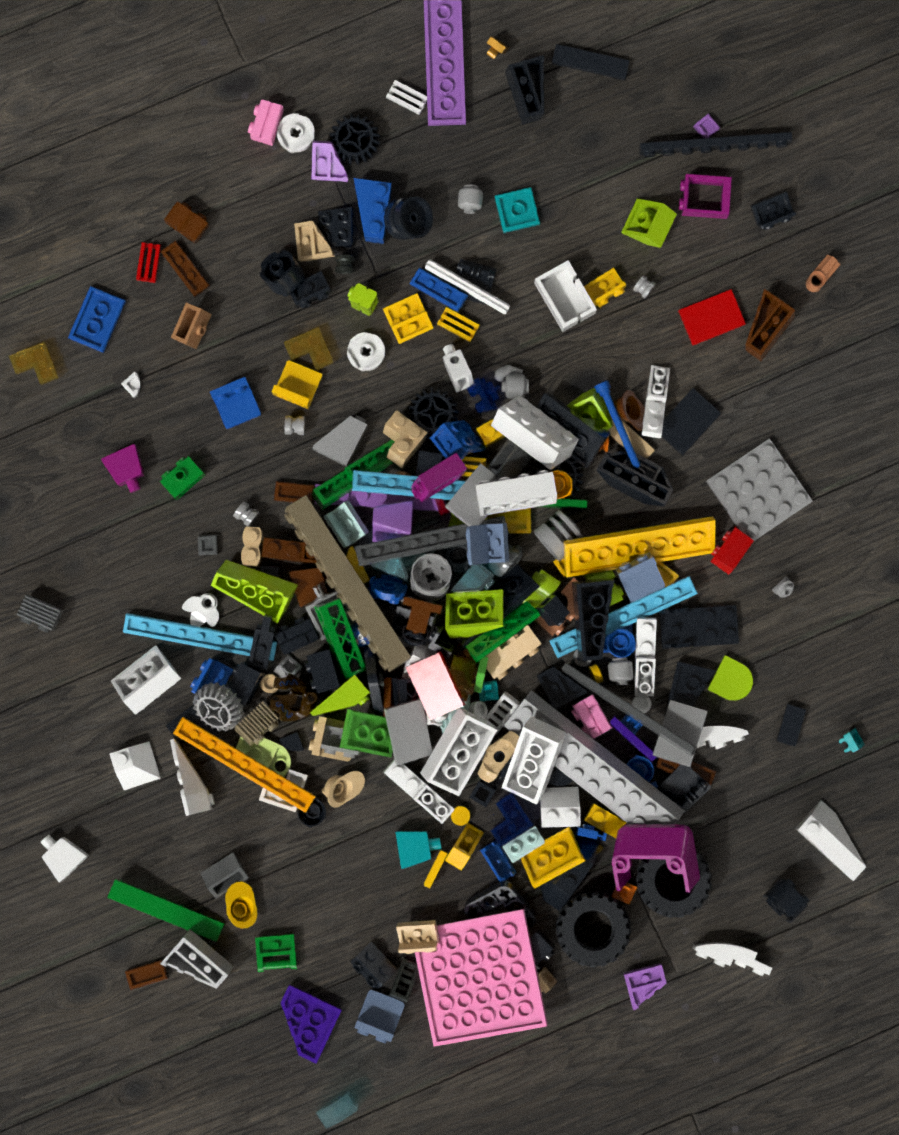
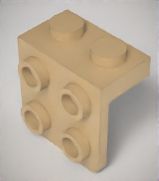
[309,716,351,761]

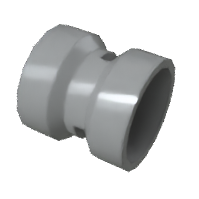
[285,415,305,435]
[233,501,260,527]

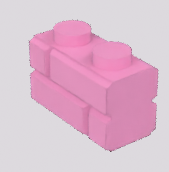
[248,100,284,146]
[571,694,612,739]

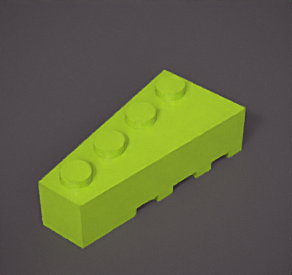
[211,560,298,623]

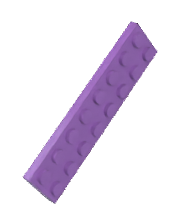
[424,0,466,126]

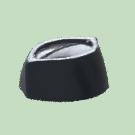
[297,797,326,828]

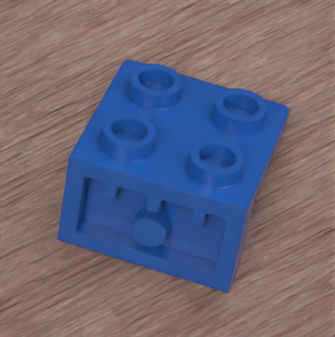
[210,377,261,429]
[430,420,486,460]
[191,658,233,694]

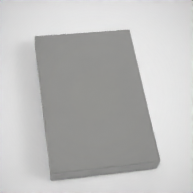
[445,463,500,526]
[384,698,433,765]
[653,700,708,767]

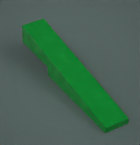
[312,440,395,510]
[107,879,225,942]

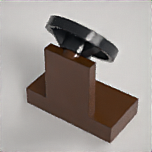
[401,597,442,646]

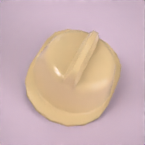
[322,771,365,808]

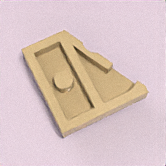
[294,221,335,262]

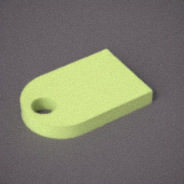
[236,737,291,777]

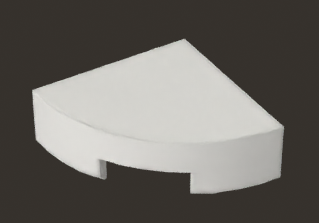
[121,371,141,399]

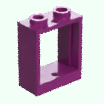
[679,174,732,219]
[411,453,467,502]

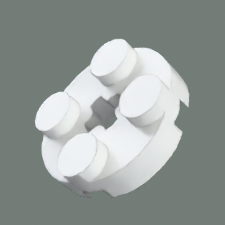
[277,114,315,153]
[347,332,385,371]

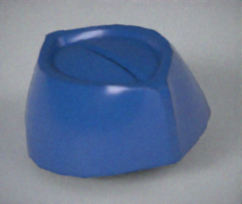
[605,629,636,658]
[627,755,654,782]

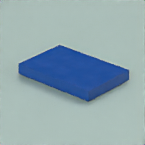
[68,286,126,353]

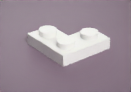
[259,769,308,812]

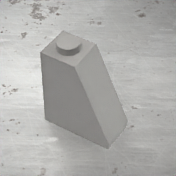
[313,415,368,467]

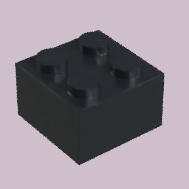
[305,649,341,694]

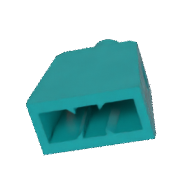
[395,831,442,869]

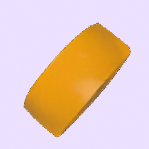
[552,470,572,499]

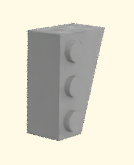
[160,929,234,989]

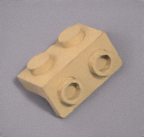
[396,920,439,954]

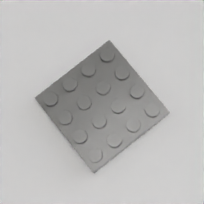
[706,438,813,541]

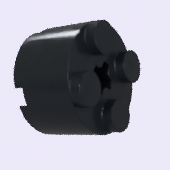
[260,250,305,297]
[763,878,810,923]

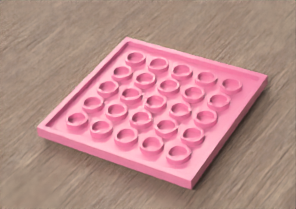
[415,909,548,1046]

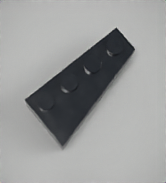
[572,578,614,661]

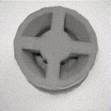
[633,275,656,299]

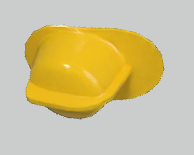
[225,882,258,929]

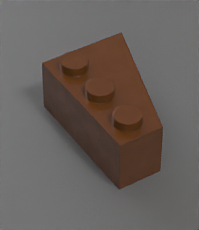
[745,289,795,361]

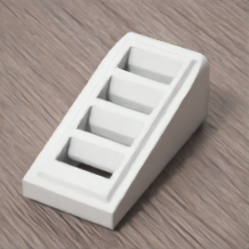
[485,691,520,735]

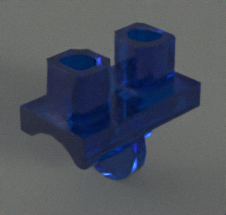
[467,378,501,413]

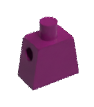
[101,444,144,493]

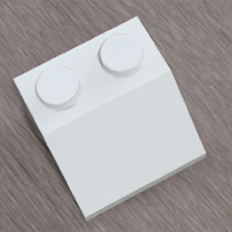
[540,787,581,827]

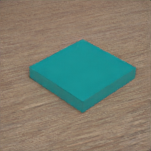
[494,187,540,233]

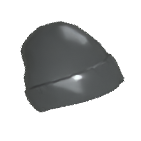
[488,544,523,577]

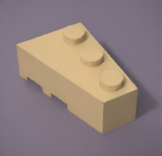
[486,625,541,680]

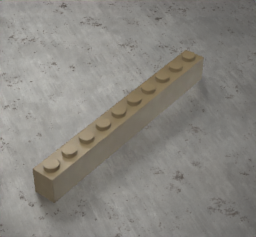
[284,495,411,672]

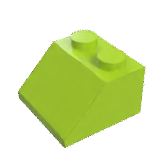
[621,199,677,248]

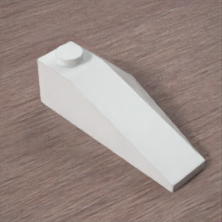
[170,739,215,816]
[795,800,866,881]

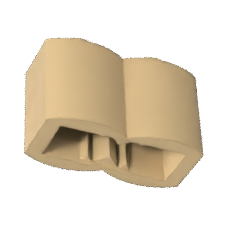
[241,527,264,568]

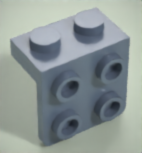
[466,523,509,565]
[615,552,665,602]
[354,990,405,1043]

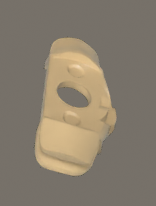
[478,731,519,783]

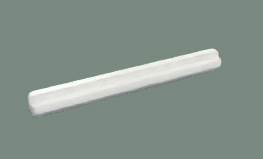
[425,259,510,314]

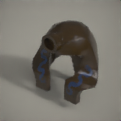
[267,673,317,722]

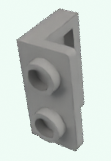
[321,725,360,758]

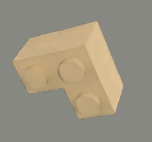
[383,410,427,468]

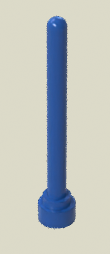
[594,381,640,468]

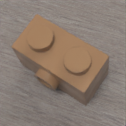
[171,303,212,349]

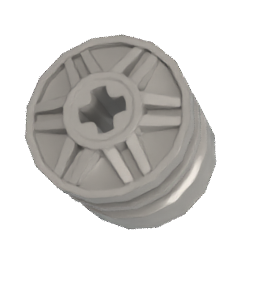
[534,510,583,562]
[410,553,452,602]

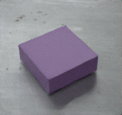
[693,113,720,139]

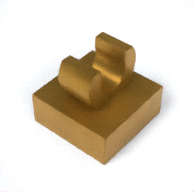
[487,36,509,59]

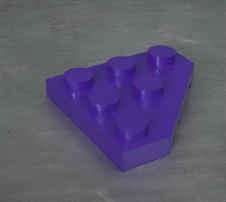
[281,984,342,1064]

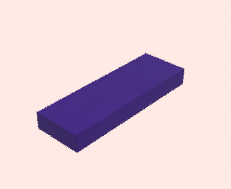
[609,716,656,761]

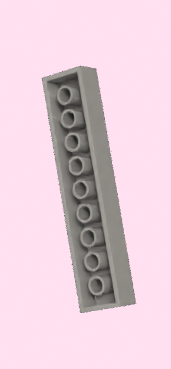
[504,690,684,824]

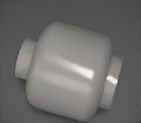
[458,185,483,214]
[502,374,529,399]
[608,657,634,685]

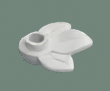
[182,593,219,627]

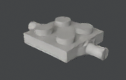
[304,584,356,643]

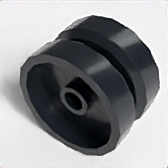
[384,196,433,240]

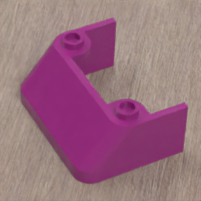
[612,824,700,892]

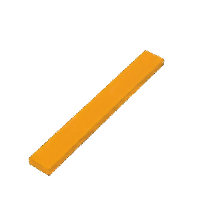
[173,717,316,813]

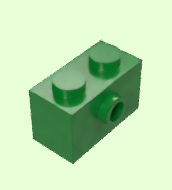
[160,456,206,500]

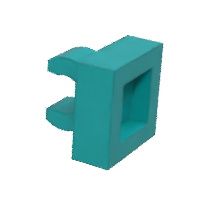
[479,680,499,702]
[839,728,865,752]

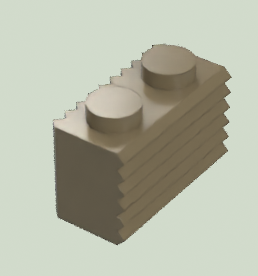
[235,701,280,746]

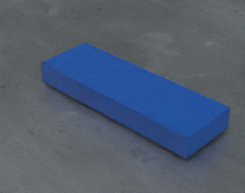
[409,268,468,312]

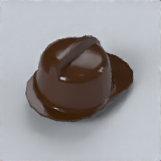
[613,390,645,431]

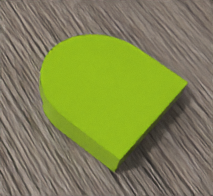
[707,655,753,700]

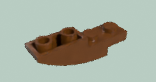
[261,538,341,564]

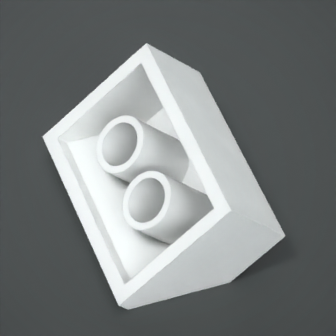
[111,645,181,715]

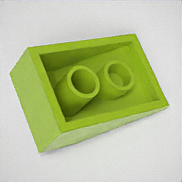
[445,590,504,639]
[310,675,370,716]

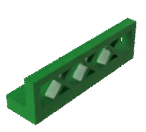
[314,598,366,679]
[465,601,540,663]

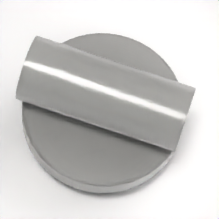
[772,576,794,598]

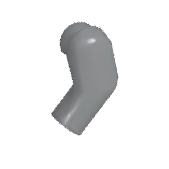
[494,365,523,382]

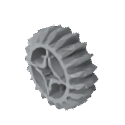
[193,682,244,732]

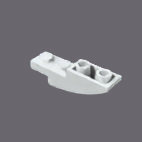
[642,365,670,438]
[634,617,657,696]
[697,726,748,749]
[383,759,455,824]
[693,942,772,976]

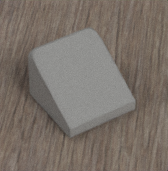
[273,655,302,678]

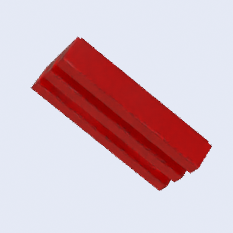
[136,242,161,283]

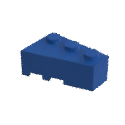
[354,178,392,244]

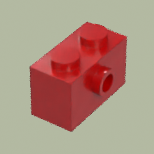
[710,527,754,575]

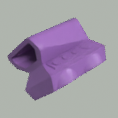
[372,500,413,542]

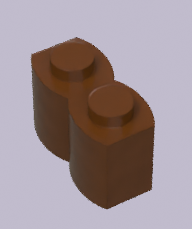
[164,201,209,244]

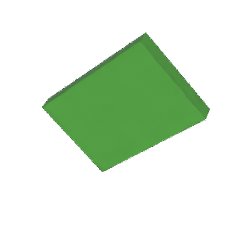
[340,709,393,758]

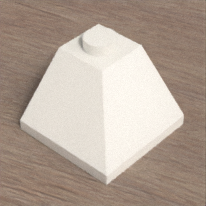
[110,742,161,790]

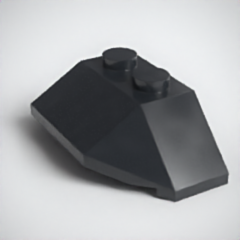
[596,450,674,507]
[541,837,603,911]

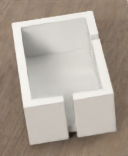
[534,261,597,332]

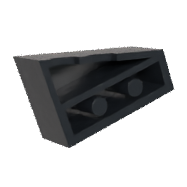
[505,55,544,125]

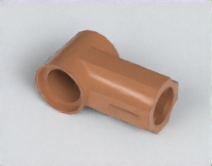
[805,255,840,292]

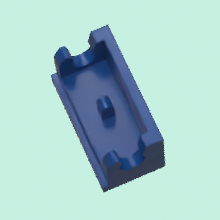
[480,839,517,882]

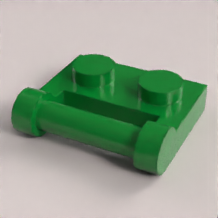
[255,934,297,972]

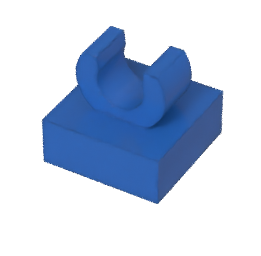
[620,714,642,735]

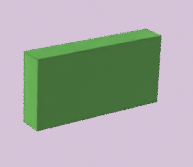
[474,657,488,693]

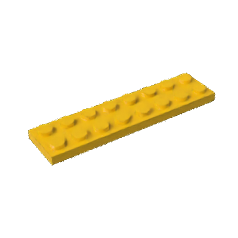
[564,516,715,577]

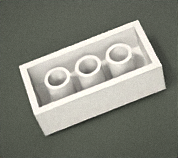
[491,396,579,470]
[476,470,557,516]
[420,708,497,796]
[502,716,566,804]

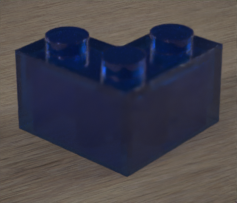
[490,793,533,847]

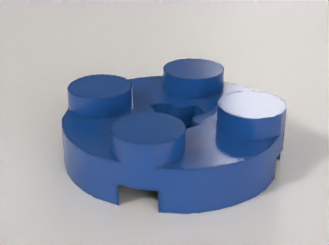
[368,575,407,604]

